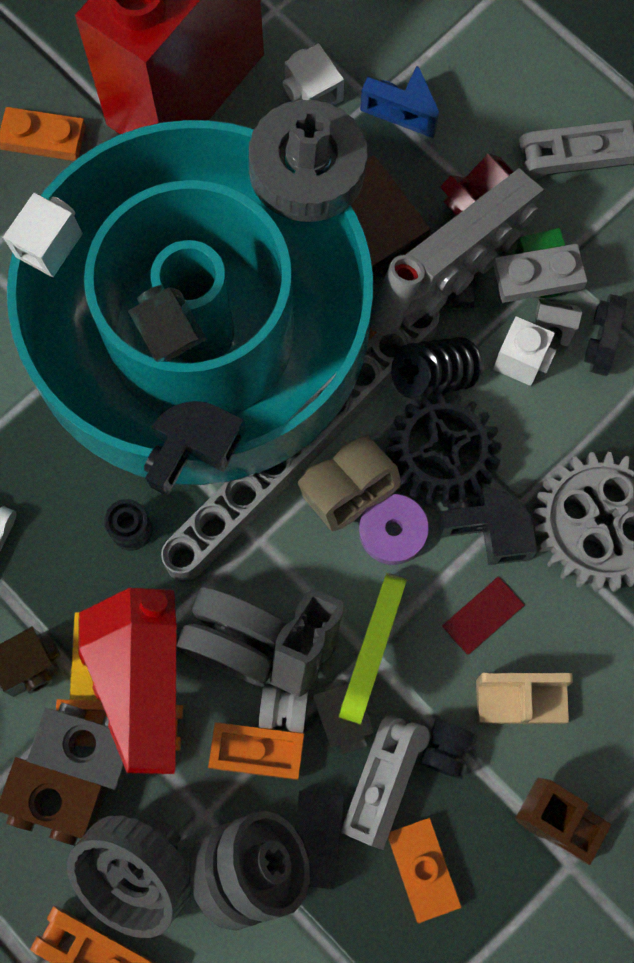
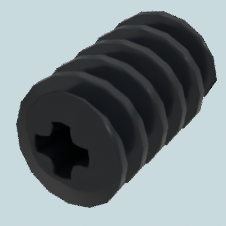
[391,337,484,399]

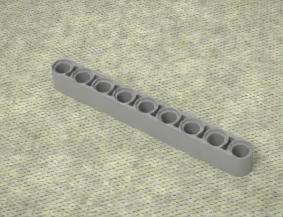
[161,311,440,582]

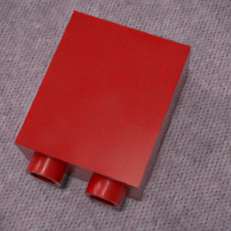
[75,0,264,134]

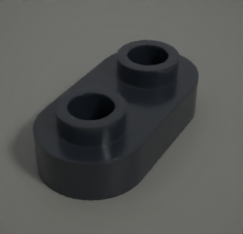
[584,294,627,376]

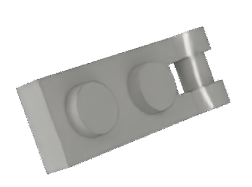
[519,120,634,179]
[340,715,430,850]

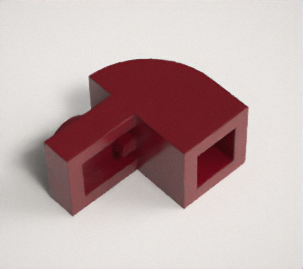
[440,153,514,216]

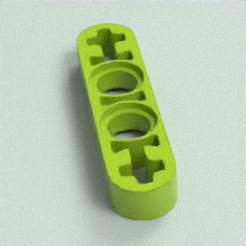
[339,572,407,725]

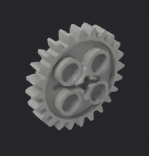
[531,452,634,592]

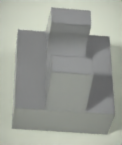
[535,299,582,346]

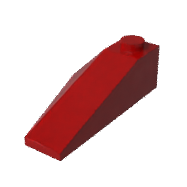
[78,587,176,774]

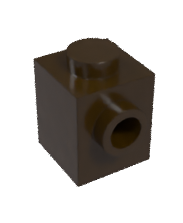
[0,626,61,697]

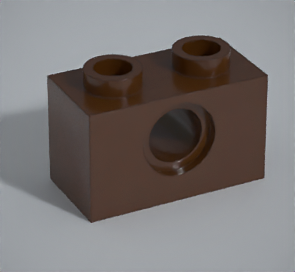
[0,757,108,846]

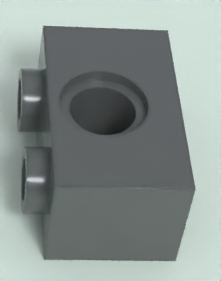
[26,702,127,790]

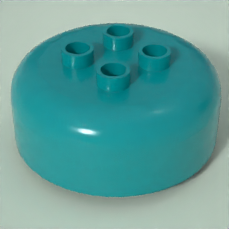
[7,120,373,485]

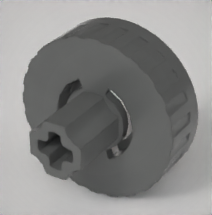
[249,99,368,222]
[67,816,191,938]

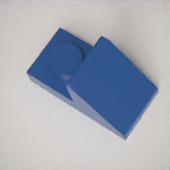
[360,66,439,138]

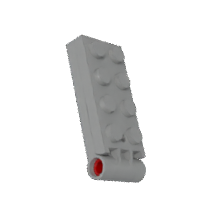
[370,168,544,335]

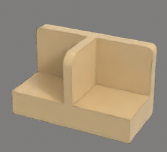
[476,673,573,724]

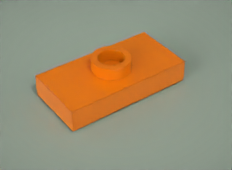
[388,818,461,923]

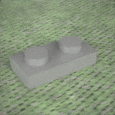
[493,243,587,303]

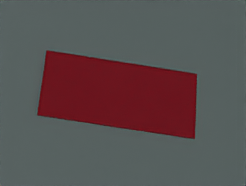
[442,576,524,655]

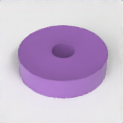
[359,494,429,565]

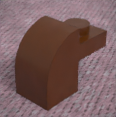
[515,777,612,865]

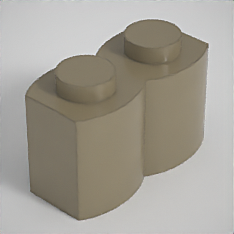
[298,435,401,532]

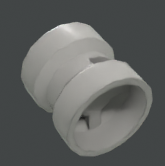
[259,684,309,733]

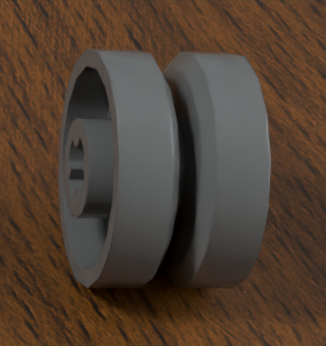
[176,588,287,687]
[189,811,310,931]

